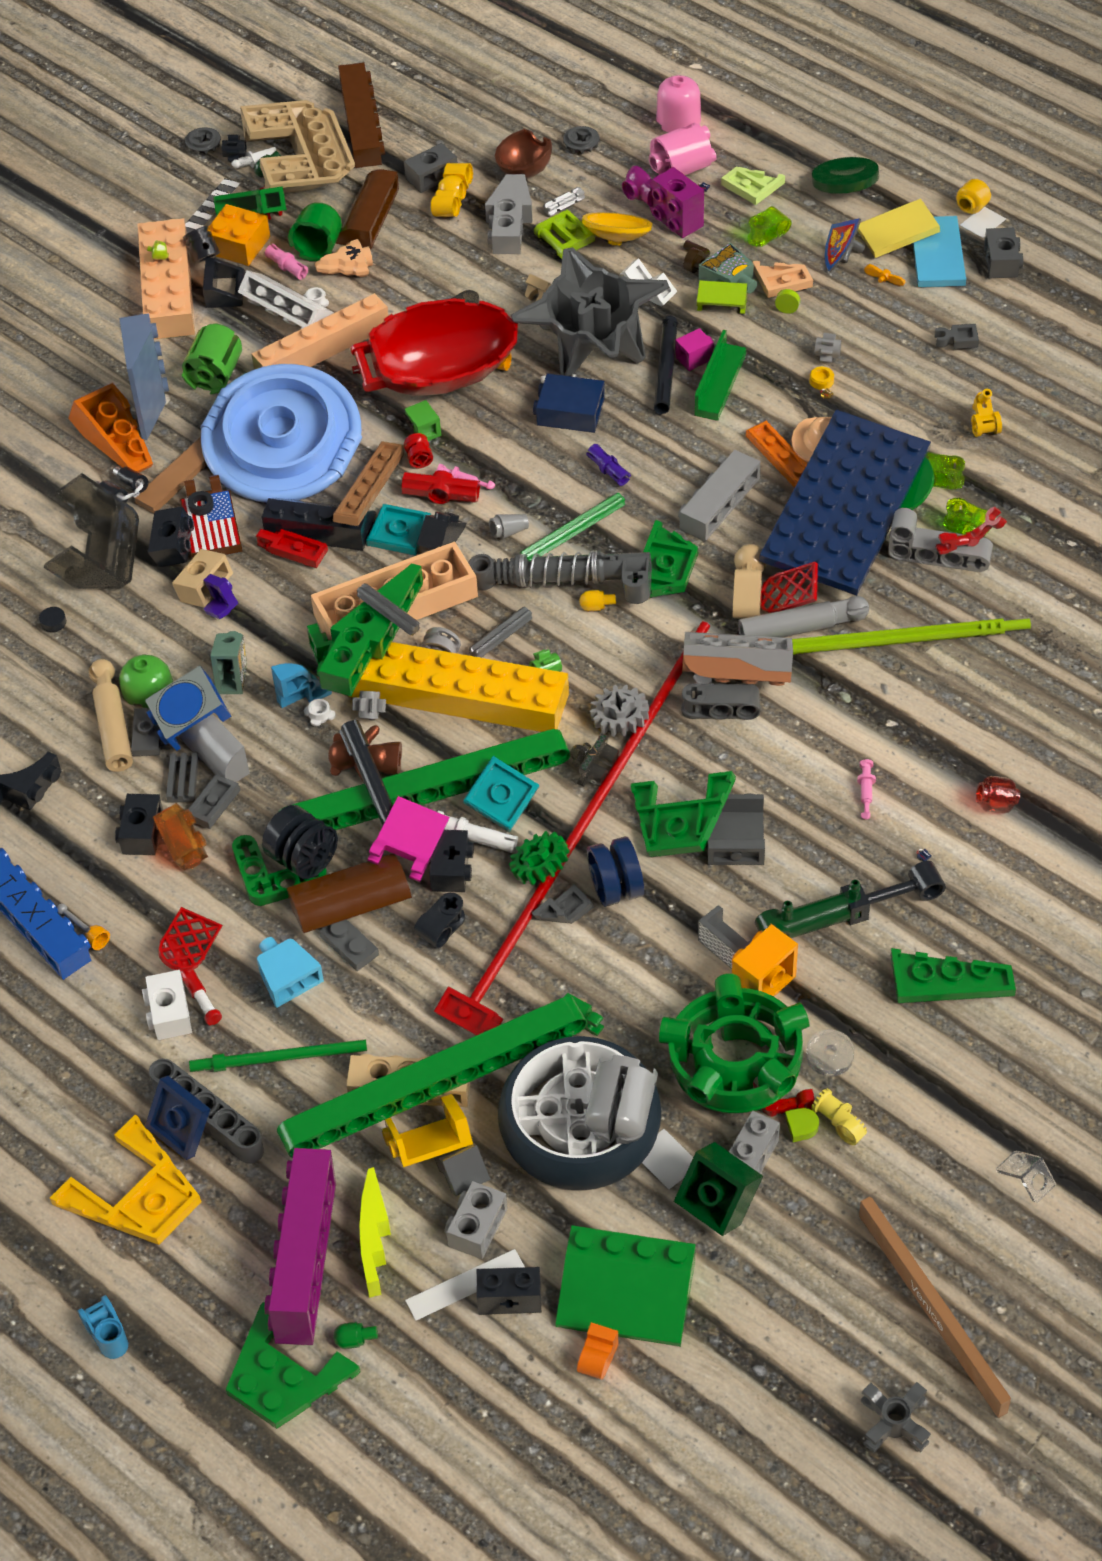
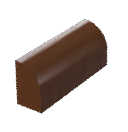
[336,169,399,249]
[287,853,412,933]

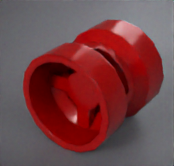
[404,433,433,468]

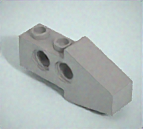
[485,174,533,254]

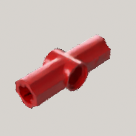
[401,470,480,504]

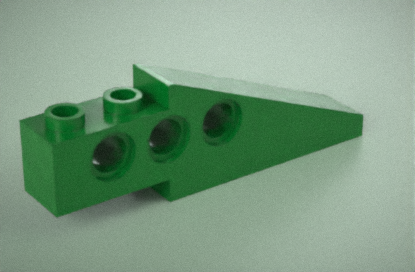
[317,563,423,696]

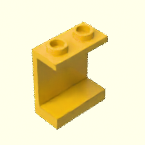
[381,1094,473,1167]

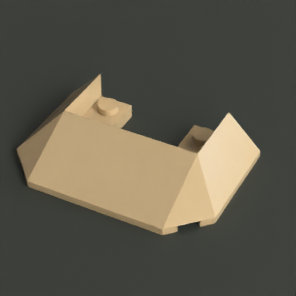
[240,100,355,193]

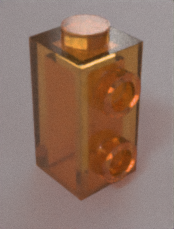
[153,803,208,871]

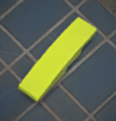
[359,1167,391,1298]

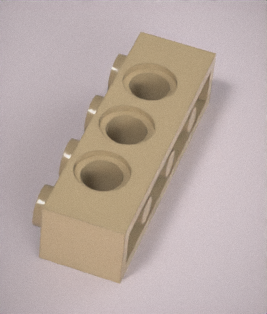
[347,1054,471,1107]

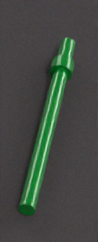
[189,1039,367,1072]

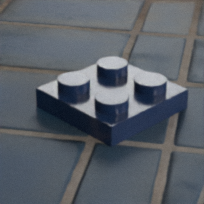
[145,1076,210,1160]

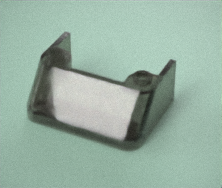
[44,473,139,589]

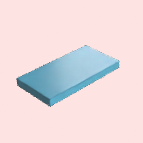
[912,216,966,287]

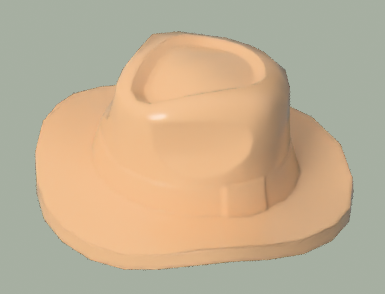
[791,417,832,462]

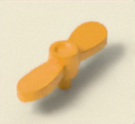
[864,264,906,286]

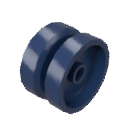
[587,836,644,907]

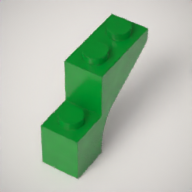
[213,186,287,217]

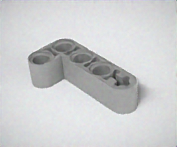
[888,508,993,572]

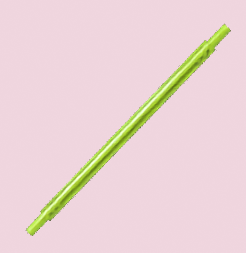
[792,618,1031,654]

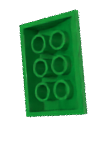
[555,1226,696,1347]

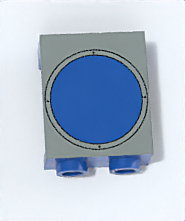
[145,665,232,751]

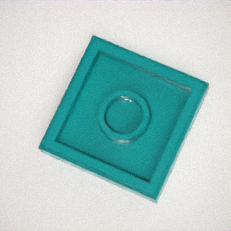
[367,504,431,556]
[463,756,540,832]

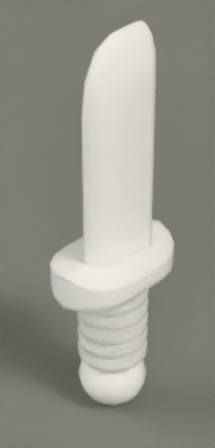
[232,147,277,169]

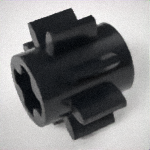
[222,134,247,163]

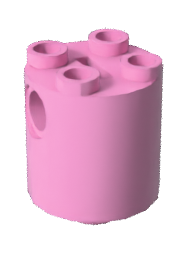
[649,122,716,175]

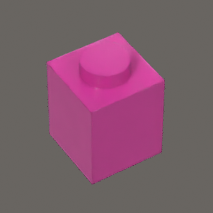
[675,328,714,371]

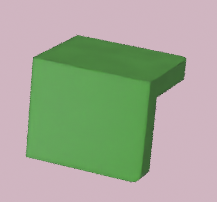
[405,400,441,441]

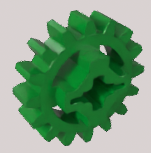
[509,831,570,885]

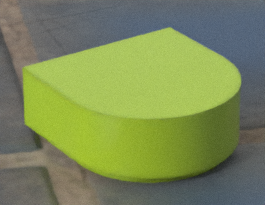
[785,1108,819,1142]

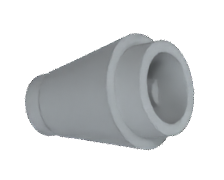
[489,514,529,540]

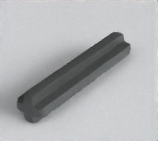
[357,583,420,635]
[469,607,532,658]

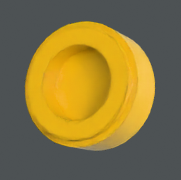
[809,366,834,390]

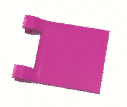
[367,796,450,882]

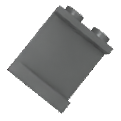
[708,793,765,865]

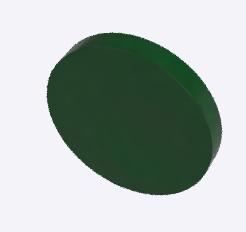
[812,157,879,194]

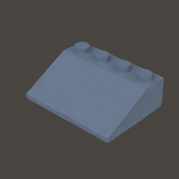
[119,313,169,441]

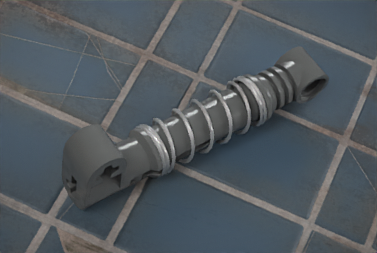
[468,551,652,604]

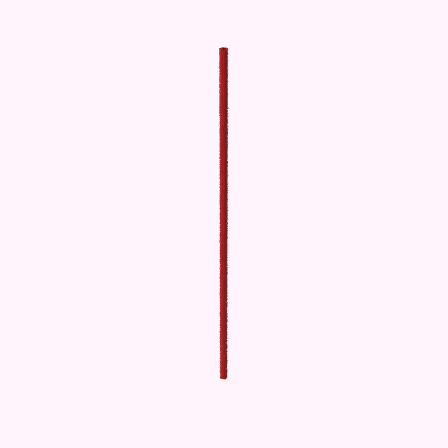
[469,621,710,1003]

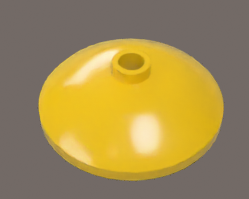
[582,212,652,245]

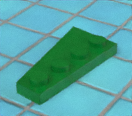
[890,948,1016,1003]

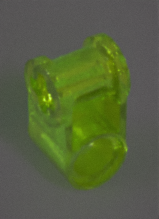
[747,206,792,247]
[926,452,965,490]
[943,498,992,537]

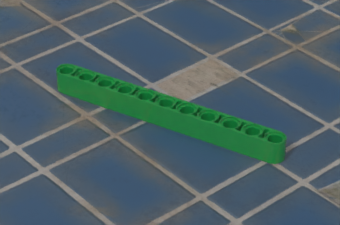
[278,729,571,830]
[277,996,587,1158]

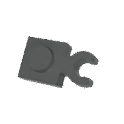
[934,324,979,349]

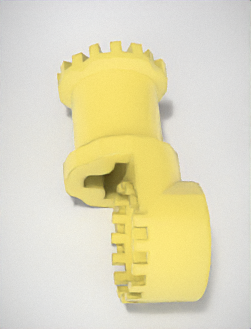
[811,1088,867,1145]

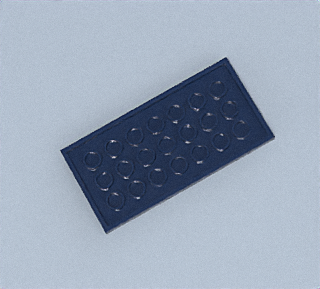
[759,410,931,596]

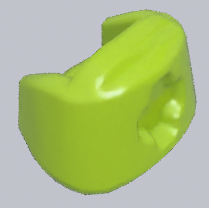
[147,240,169,260]

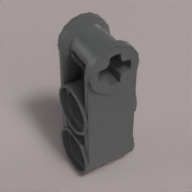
[681,683,760,720]

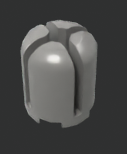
[585,1055,658,1144]

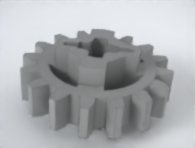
[590,685,649,737]

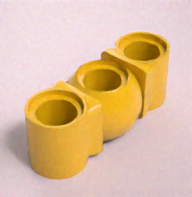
[431,163,473,217]

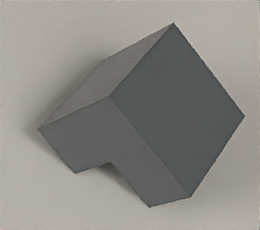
[434,1143,491,1196]

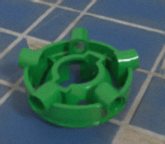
[659,974,810,1113]

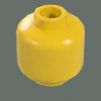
[956,179,991,214]

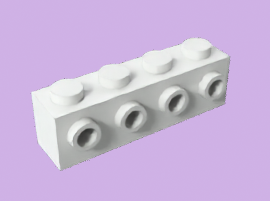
[238,270,334,329]

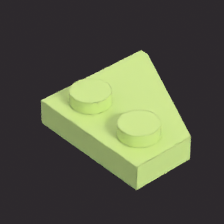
[721,167,785,205]

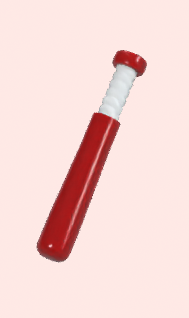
[160,934,222,1025]

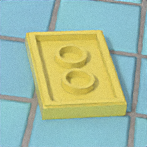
[858,199,940,258]

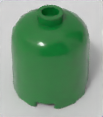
[288,202,342,262]

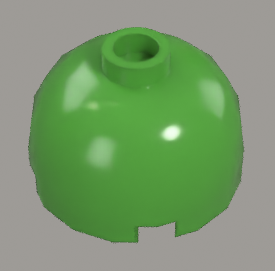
[119,654,173,708]

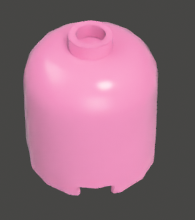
[656,75,701,132]

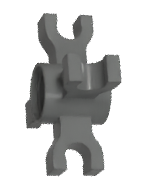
[861,1382,931,1453]

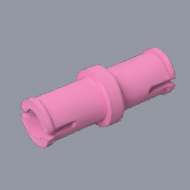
[265,244,308,280]

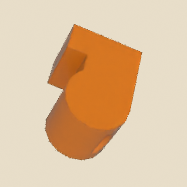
[577,1322,618,1380]

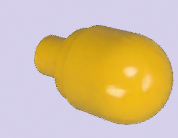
[579,590,616,611]

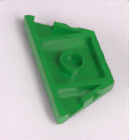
[634,520,699,597]

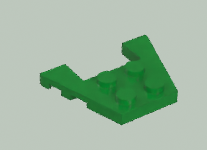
[631,771,736,857]
[226,1302,361,1429]

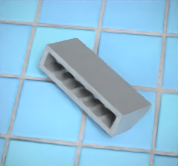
[178,714,250,782]

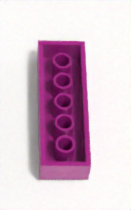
[264,1148,336,1345]

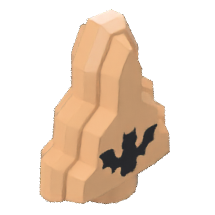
[315,239,373,277]

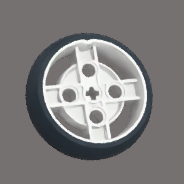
[498,1036,661,1190]

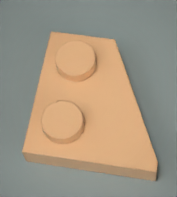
[752,261,813,298]

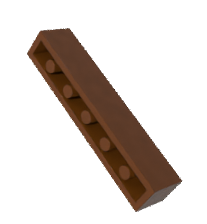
[338,62,385,168]

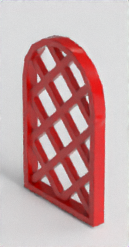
[760,562,818,613]
[158,907,223,971]

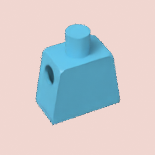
[256,937,324,1008]

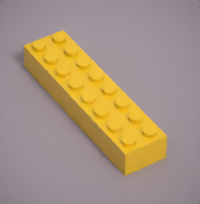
[349,642,569,732]

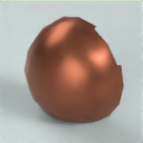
[495,128,552,178]

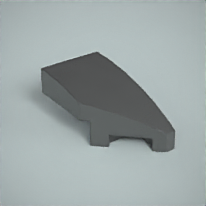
[532,884,594,924]

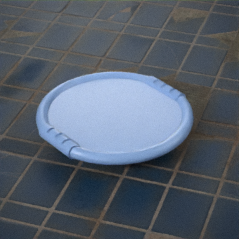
[200,364,362,503]

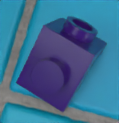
[203,574,239,619]

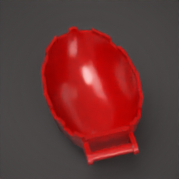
[350,298,518,397]

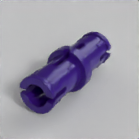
[586,444,631,486]

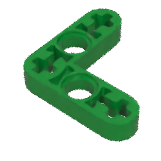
[232,835,327,906]

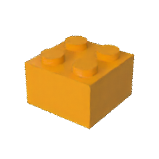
[208,204,270,266]
[732,924,798,996]

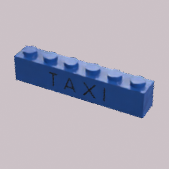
[0,848,92,980]

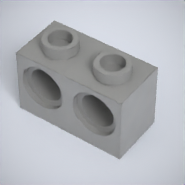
[729,1111,780,1174]
[444,1181,508,1259]

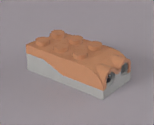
[682,632,793,686]

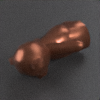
[328,725,402,783]

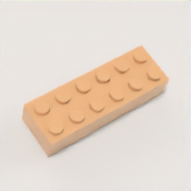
[138,218,195,339]
[311,541,478,641]

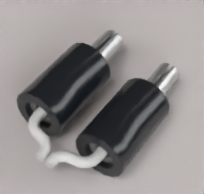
[93,467,148,507]

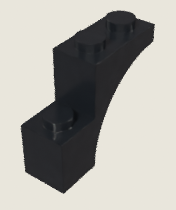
[0,752,62,810]

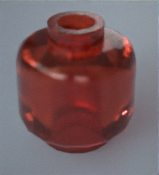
[976,776,1020,813]

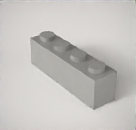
[678,450,761,542]

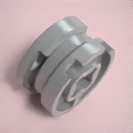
[420,627,461,653]

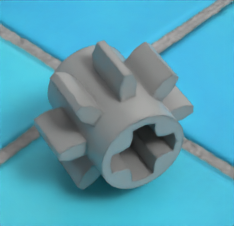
[814,333,841,363]
[352,691,386,719]

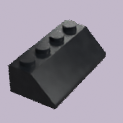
[261,498,376,551]

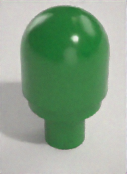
[333,1322,378,1349]

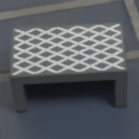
[698,905,753,969]

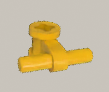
[971,389,1002,437]

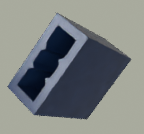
[533,374,605,433]

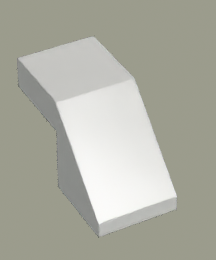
[620,258,677,306]

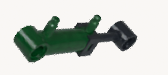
[755,861,946,938]

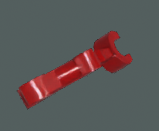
[935,507,1007,554]
[753,1081,815,1117]

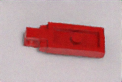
[256,529,328,568]
[433,986,504,1036]

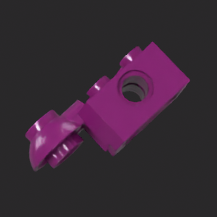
[622,166,704,238]

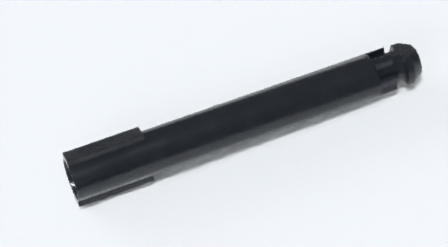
[654,315,678,415]
[339,719,393,826]

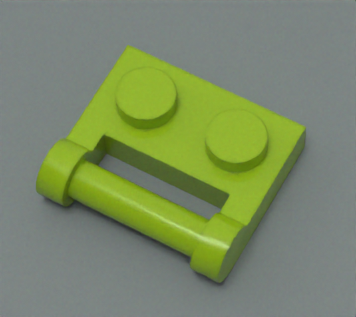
[534,209,595,259]

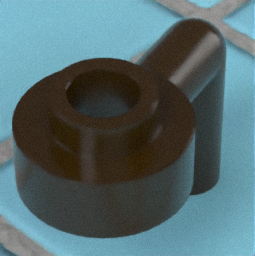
[683,240,710,273]

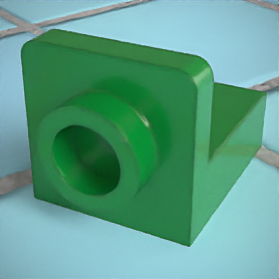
[307,623,332,665]

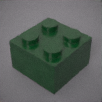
[673,1142,763,1236]

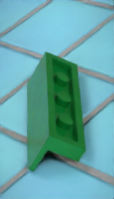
[694,330,746,421]

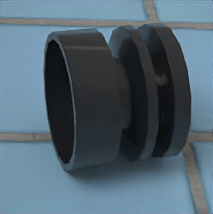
[262,805,338,879]

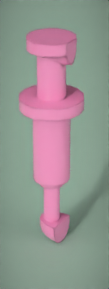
[437,464,495,489]
[857,759,876,820]

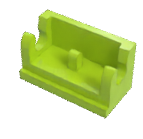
[697,280,747,314]

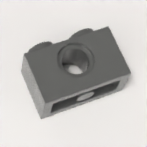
[404,143,458,193]
[984,227,1023,279]

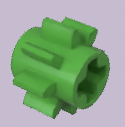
[529,649,562,672]

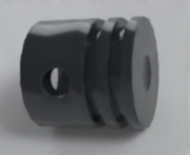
[183,226,220,264]

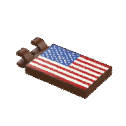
[180,475,243,559]

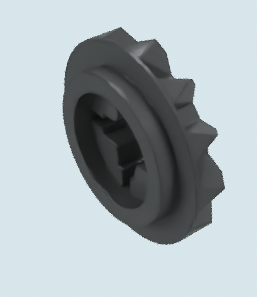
[563,126,600,154]
[185,127,221,155]

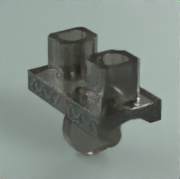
[570,733,619,787]

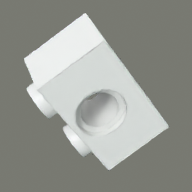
[142,970,192,1040]

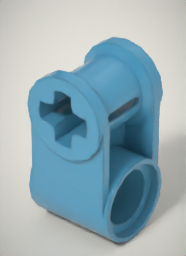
[77,1295,129,1359]

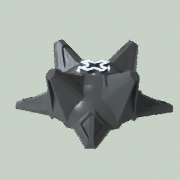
[511,247,670,376]

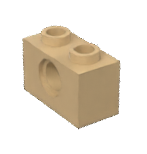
[172,549,233,608]

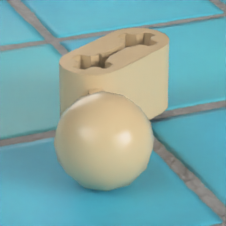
[733,544,766,619]

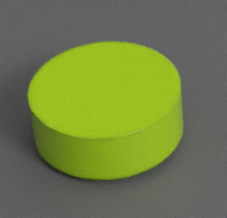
[775,289,800,314]

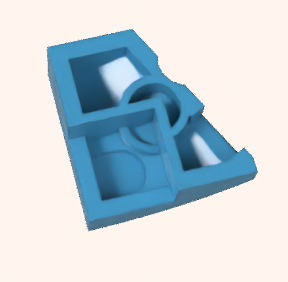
[271,663,332,708]

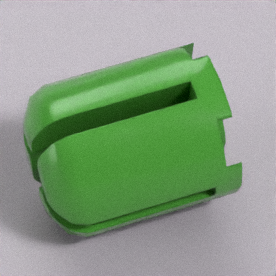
[182,323,242,394]

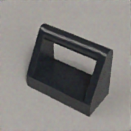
[203,258,245,308]

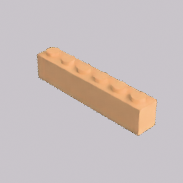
[251,293,388,369]

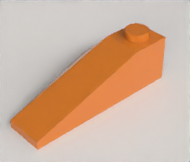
[68,383,153,473]

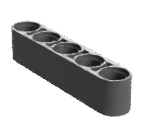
[149,1058,264,1163]

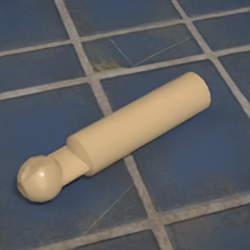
[89,659,133,772]

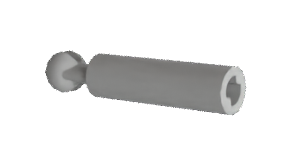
[738,596,869,638]

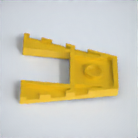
[50,1115,202,1245]

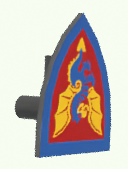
[825,218,865,272]

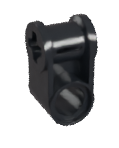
[414,892,465,949]

